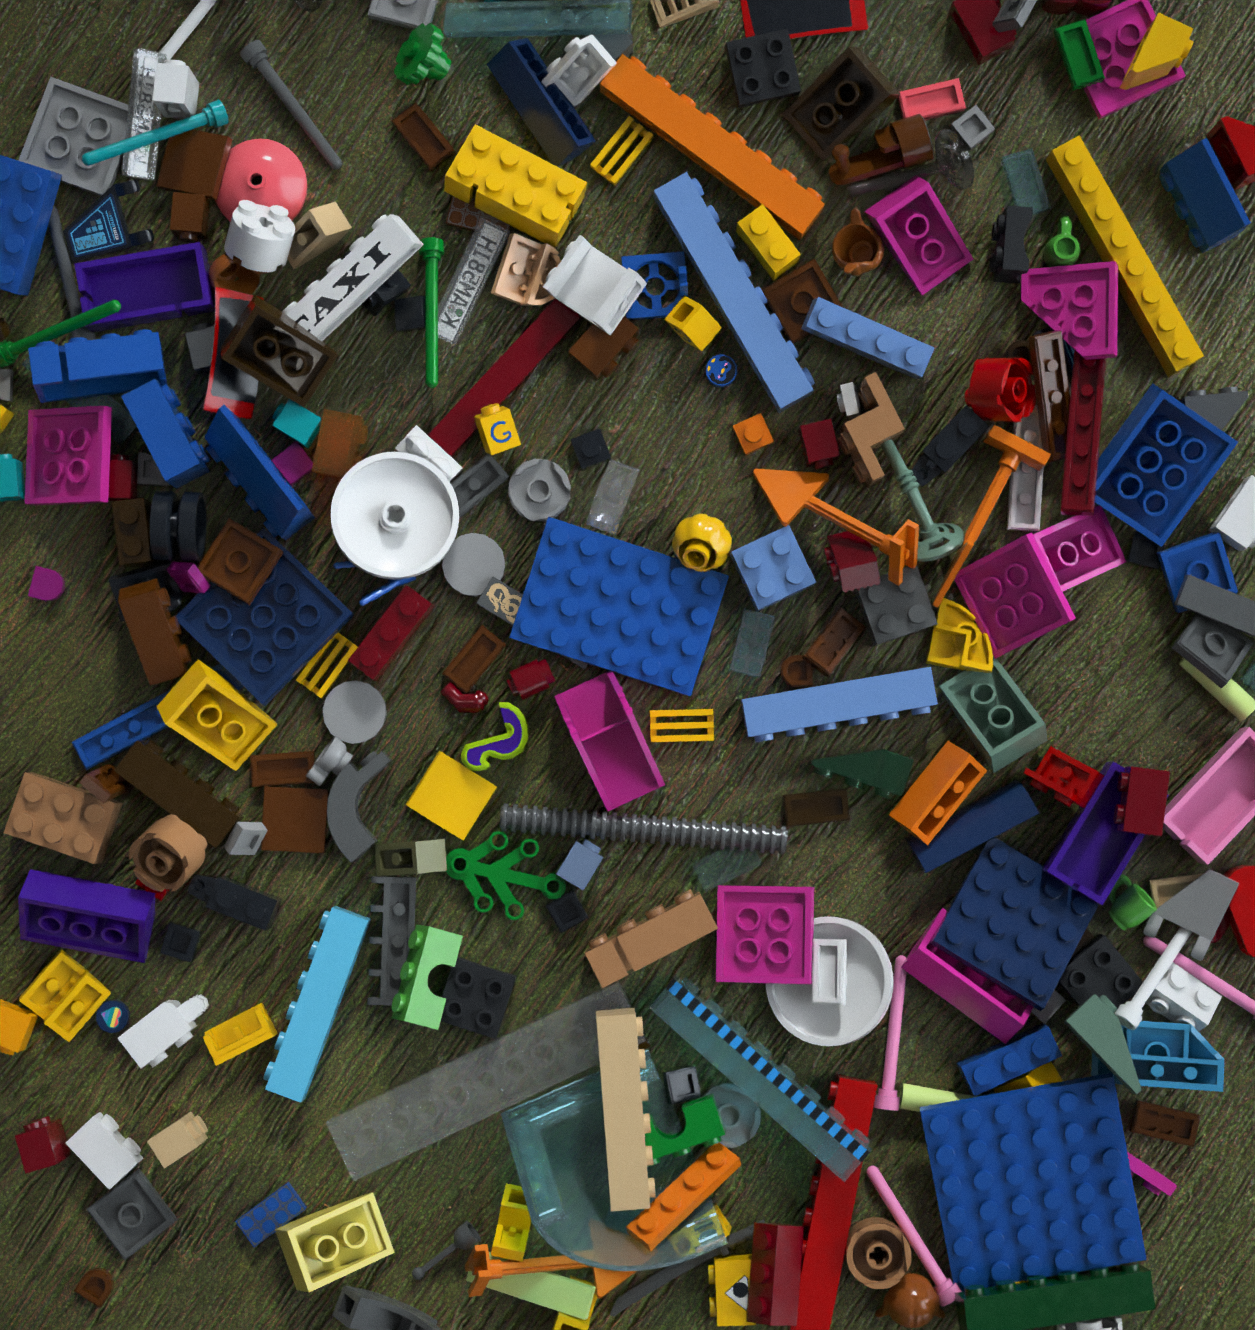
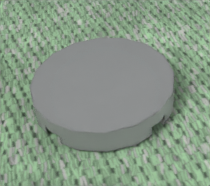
[508,459,571,522]
[442,533,505,597]
[323,680,387,744]
[703,1083,761,1148]

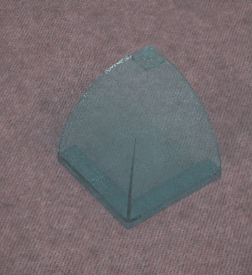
[501,1050,728,1271]

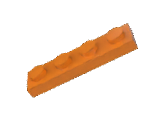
[626,1142,741,1252]

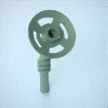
[881,439,964,562]

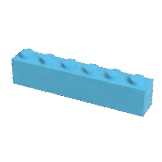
[263,906,371,1103]

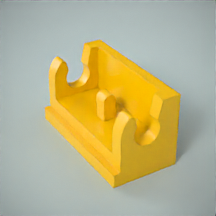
[203,1003,278,1066]

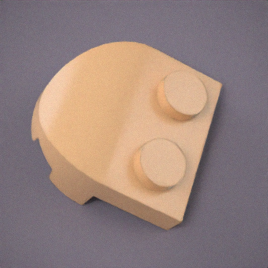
[491,233,561,306]

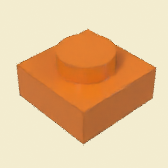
[732,413,774,456]

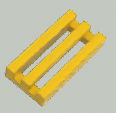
[590,116,654,186]
[296,632,358,699]
[650,709,714,742]

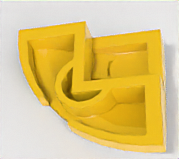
[926,598,993,673]

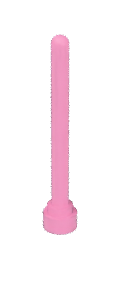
[1143,935,1255,1019]
[873,955,907,1111]
[866,1166,962,1307]

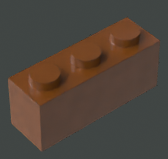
[118,578,191,686]

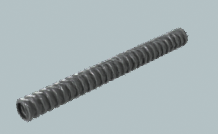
[500,803,788,855]

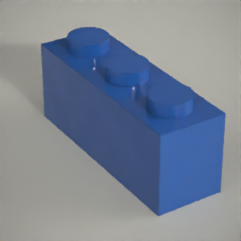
[956,1023,1062,1097]

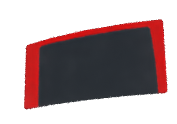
[740,0,868,39]
[203,287,263,419]

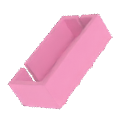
[1163,727,1255,865]

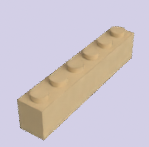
[596,1008,656,1212]

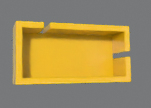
[444,124,587,248]

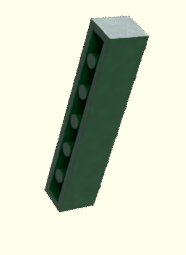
[955,1262,1156,1330]

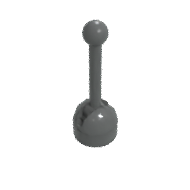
[412,1221,481,1280]

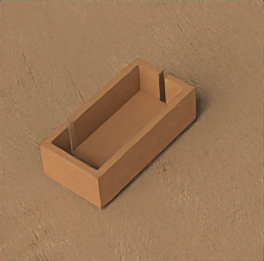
[585,889,718,988]

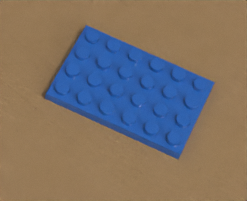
[509,517,729,696]

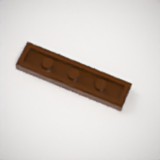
[1028,330,1070,463]

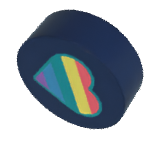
[96,1000,130,1033]

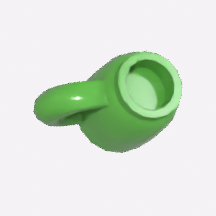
[1043,215,1080,267]
[1108,874,1157,930]

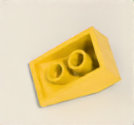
[156,660,277,771]

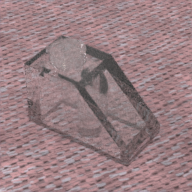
[586,459,640,535]

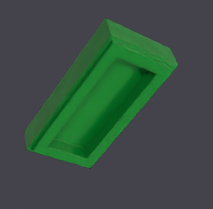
[1054,19,1105,91]

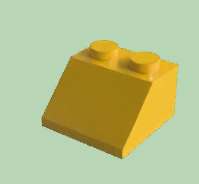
[1119,12,1194,90]

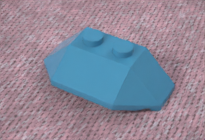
[1091,1021,1224,1092]

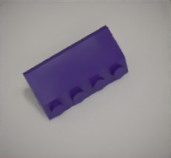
[18,869,155,963]

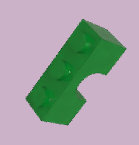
[645,1093,726,1167]

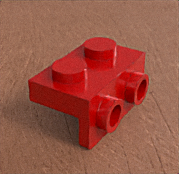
[1023,746,1104,809]

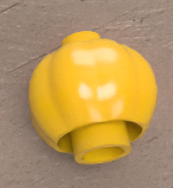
[672,513,732,572]

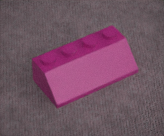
[901,908,1034,1044]

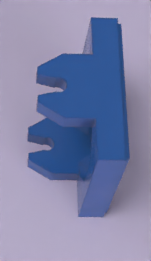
[621,251,688,321]

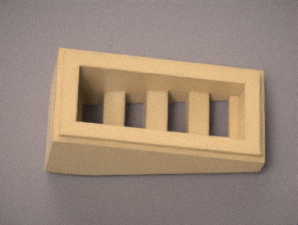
[649,0,719,28]

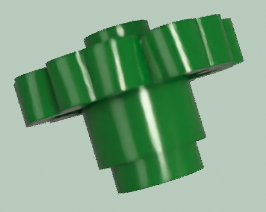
[394,23,451,85]

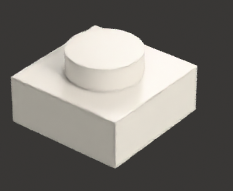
[837,382,862,419]

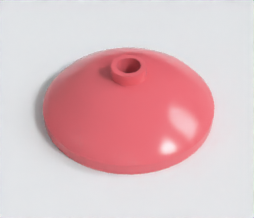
[215,139,308,222]

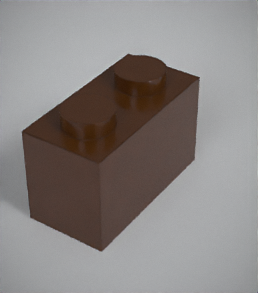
[568,316,639,381]

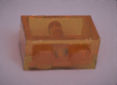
[312,409,368,480]

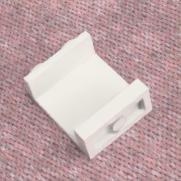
[543,235,647,335]

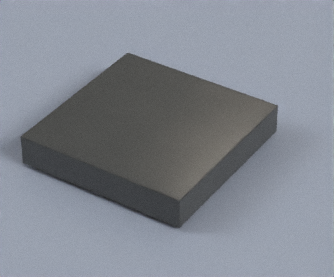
[1172,613,1253,688]
[86,1168,178,1260]

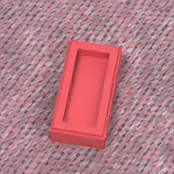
[897,78,966,120]

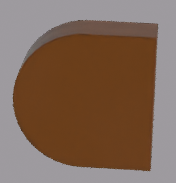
[780,655,813,687]
[74,1268,114,1308]

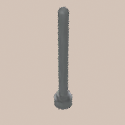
[240,39,342,170]
[48,206,96,340]

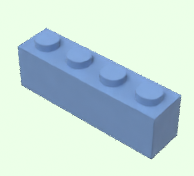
[801,297,934,379]

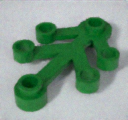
[446,831,566,920]

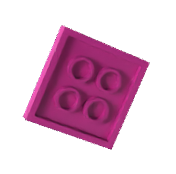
[1083,0,1186,119]
[25,405,112,506]
[954,532,1076,659]
[716,885,814,984]

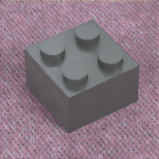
[854,566,938,647]

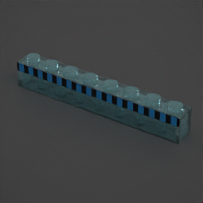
[649,977,872,1182]

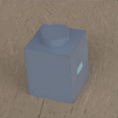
[556,839,603,891]

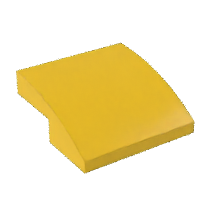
[406,750,497,841]
[19,949,111,1042]

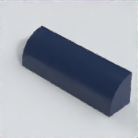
[486,38,596,167]
[905,779,1039,873]

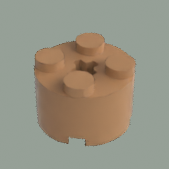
[129,814,207,892]
[844,1217,912,1289]

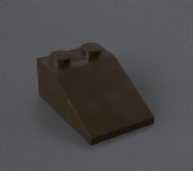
[783,47,900,161]
[221,295,338,407]

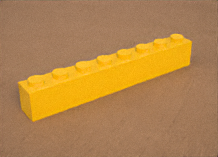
[1046,135,1204,377]

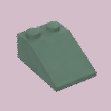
[939,656,1048,773]
[1064,994,1142,1094]

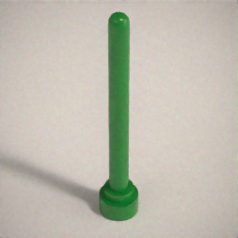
[419,237,444,388]
[0,300,121,368]

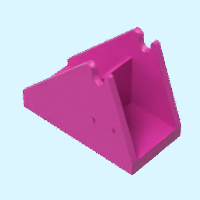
[554,671,665,812]

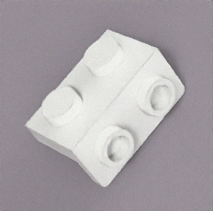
[541,34,617,107]
[1146,962,1222,1032]

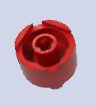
[965,358,1036,422]

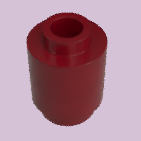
[506,659,556,700]

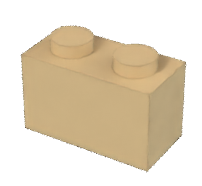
[147,1112,208,1168]

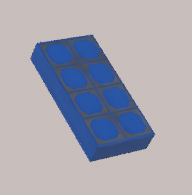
[235,1181,307,1247]

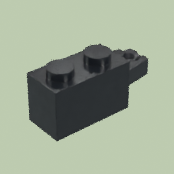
[912,405,989,488]
[188,874,282,931]

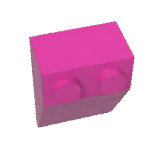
[864,175,974,295]
[1033,505,1127,592]

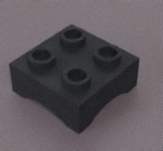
[725,28,801,108]
[989,205,1033,284]
[1058,934,1143,1009]
[441,957,517,1039]

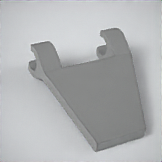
[1143,869,1239,961]

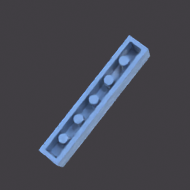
[741,667,938,743]

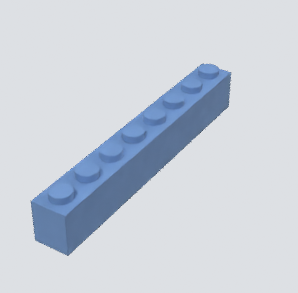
[653,172,815,413]

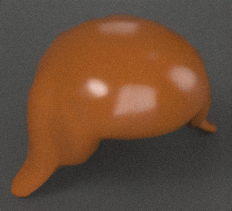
[832,208,884,276]
[208,253,269,297]
[875,1273,945,1328]

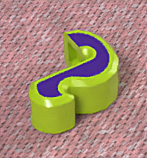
[461,702,529,771]

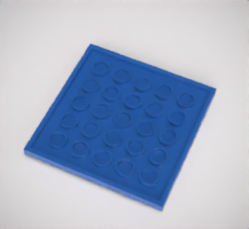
[919,1073,1147,1292]

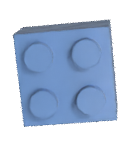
[730,525,816,612]

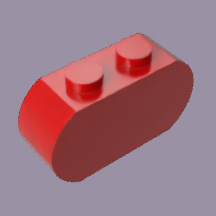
[1223,865,1255,958]

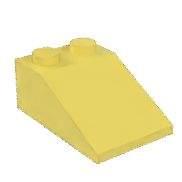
[275,1192,395,1292]

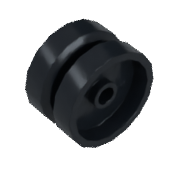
[150,491,207,562]

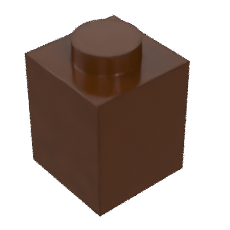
[170,192,210,243]

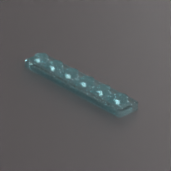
[443,0,633,38]

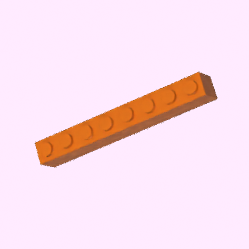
[600,54,825,240]

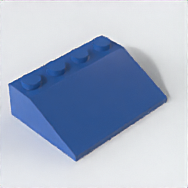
[1095,383,1238,547]
[204,405,316,540]

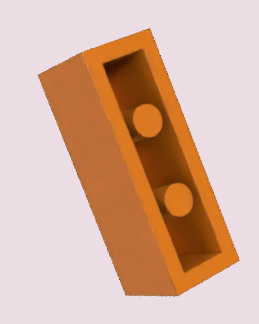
[889,741,988,845]

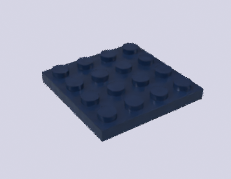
[176,528,354,706]
[930,837,1099,1011]

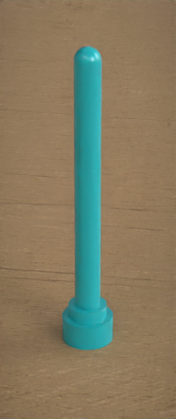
[82,100,229,166]

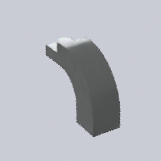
[327,751,393,863]
[332,1285,442,1330]

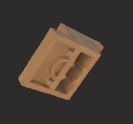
[838,372,905,488]

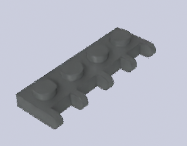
[367,876,416,1006]

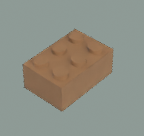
[3,772,123,864]

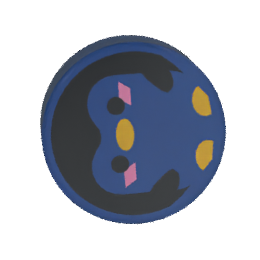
[705,354,737,387]

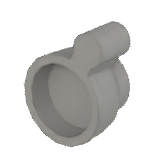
[306,736,353,786]

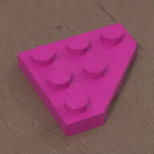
[1021,261,1118,360]

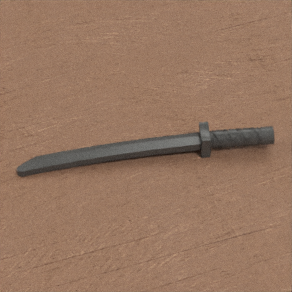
[610,1219,766,1316]

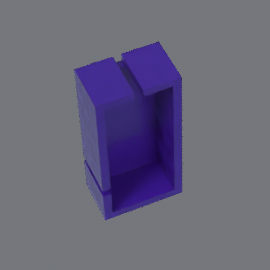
[74,242,215,333]
[1042,761,1169,905]

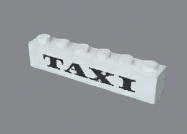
[282,214,424,341]

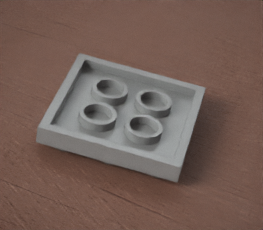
[18,76,131,196]

